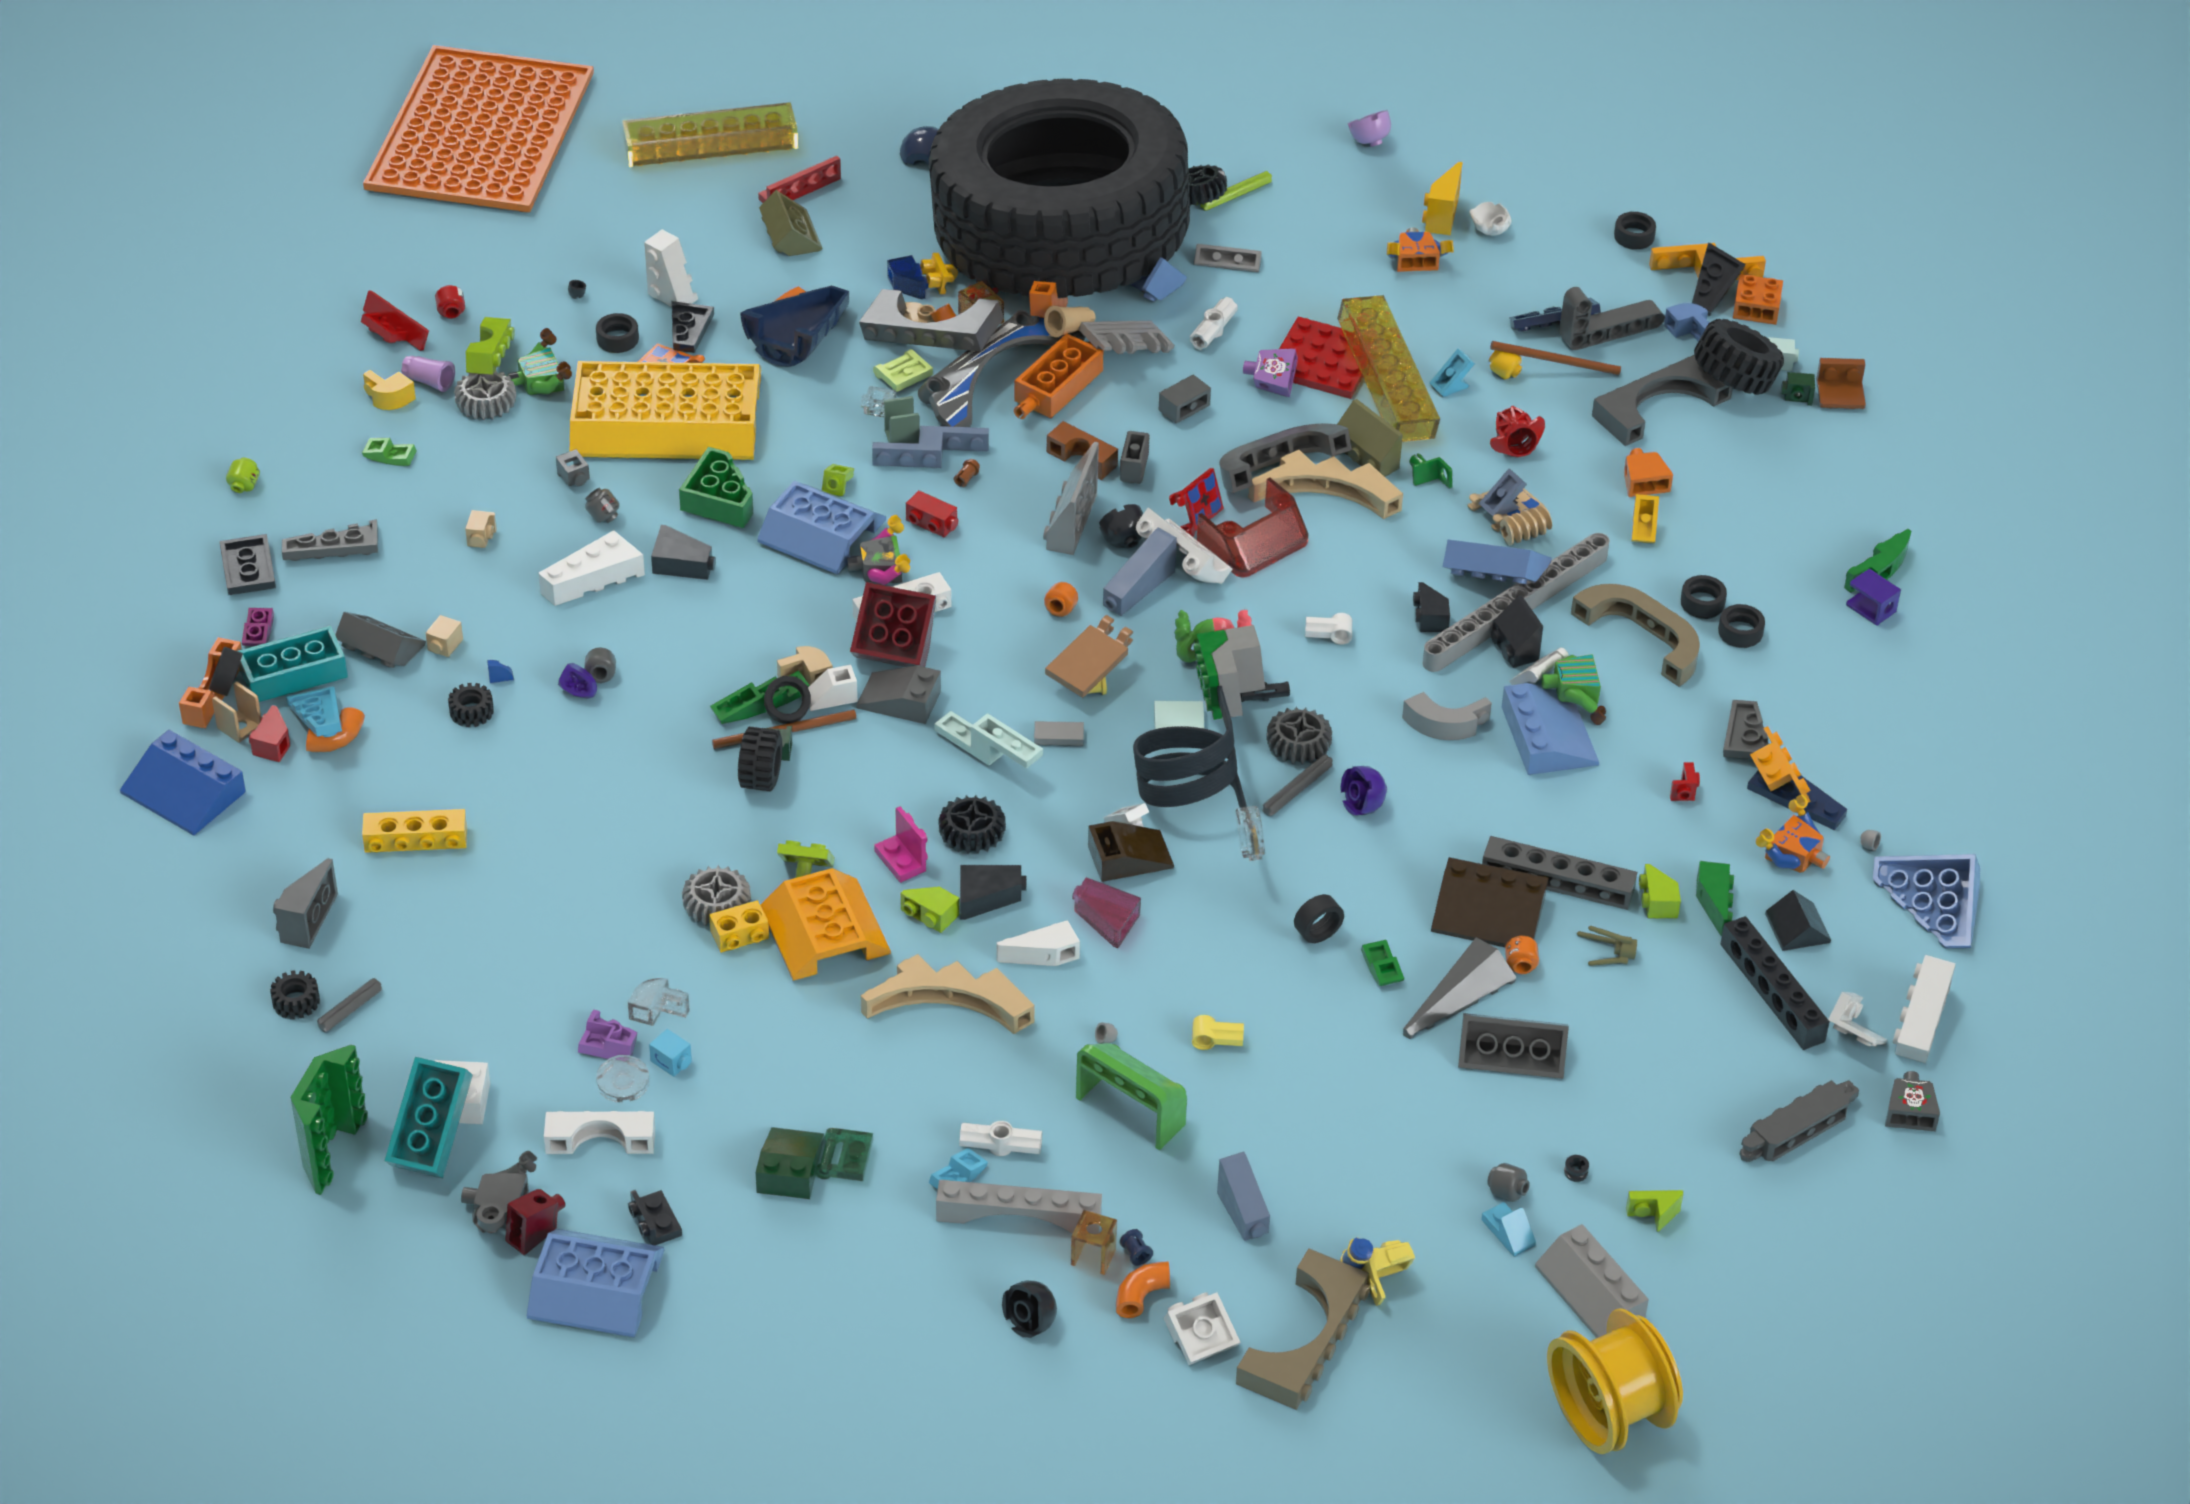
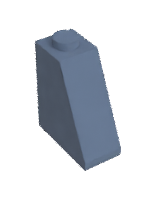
[1217,1151,1270,1241]

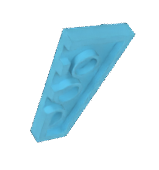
[286,686,342,737]

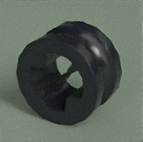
[1564,1155,1589,1182]

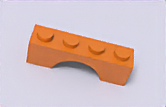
[179,637,242,729]

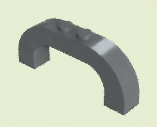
[1219,423,1352,493]

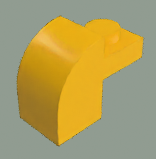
[363,370,416,410]

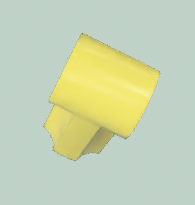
[1192,1015,1244,1050]

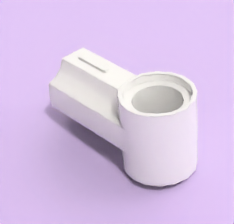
[1305,613,1352,645]

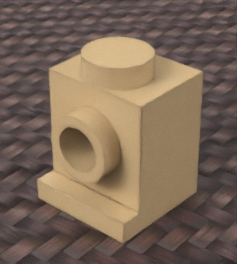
[465,510,497,548]

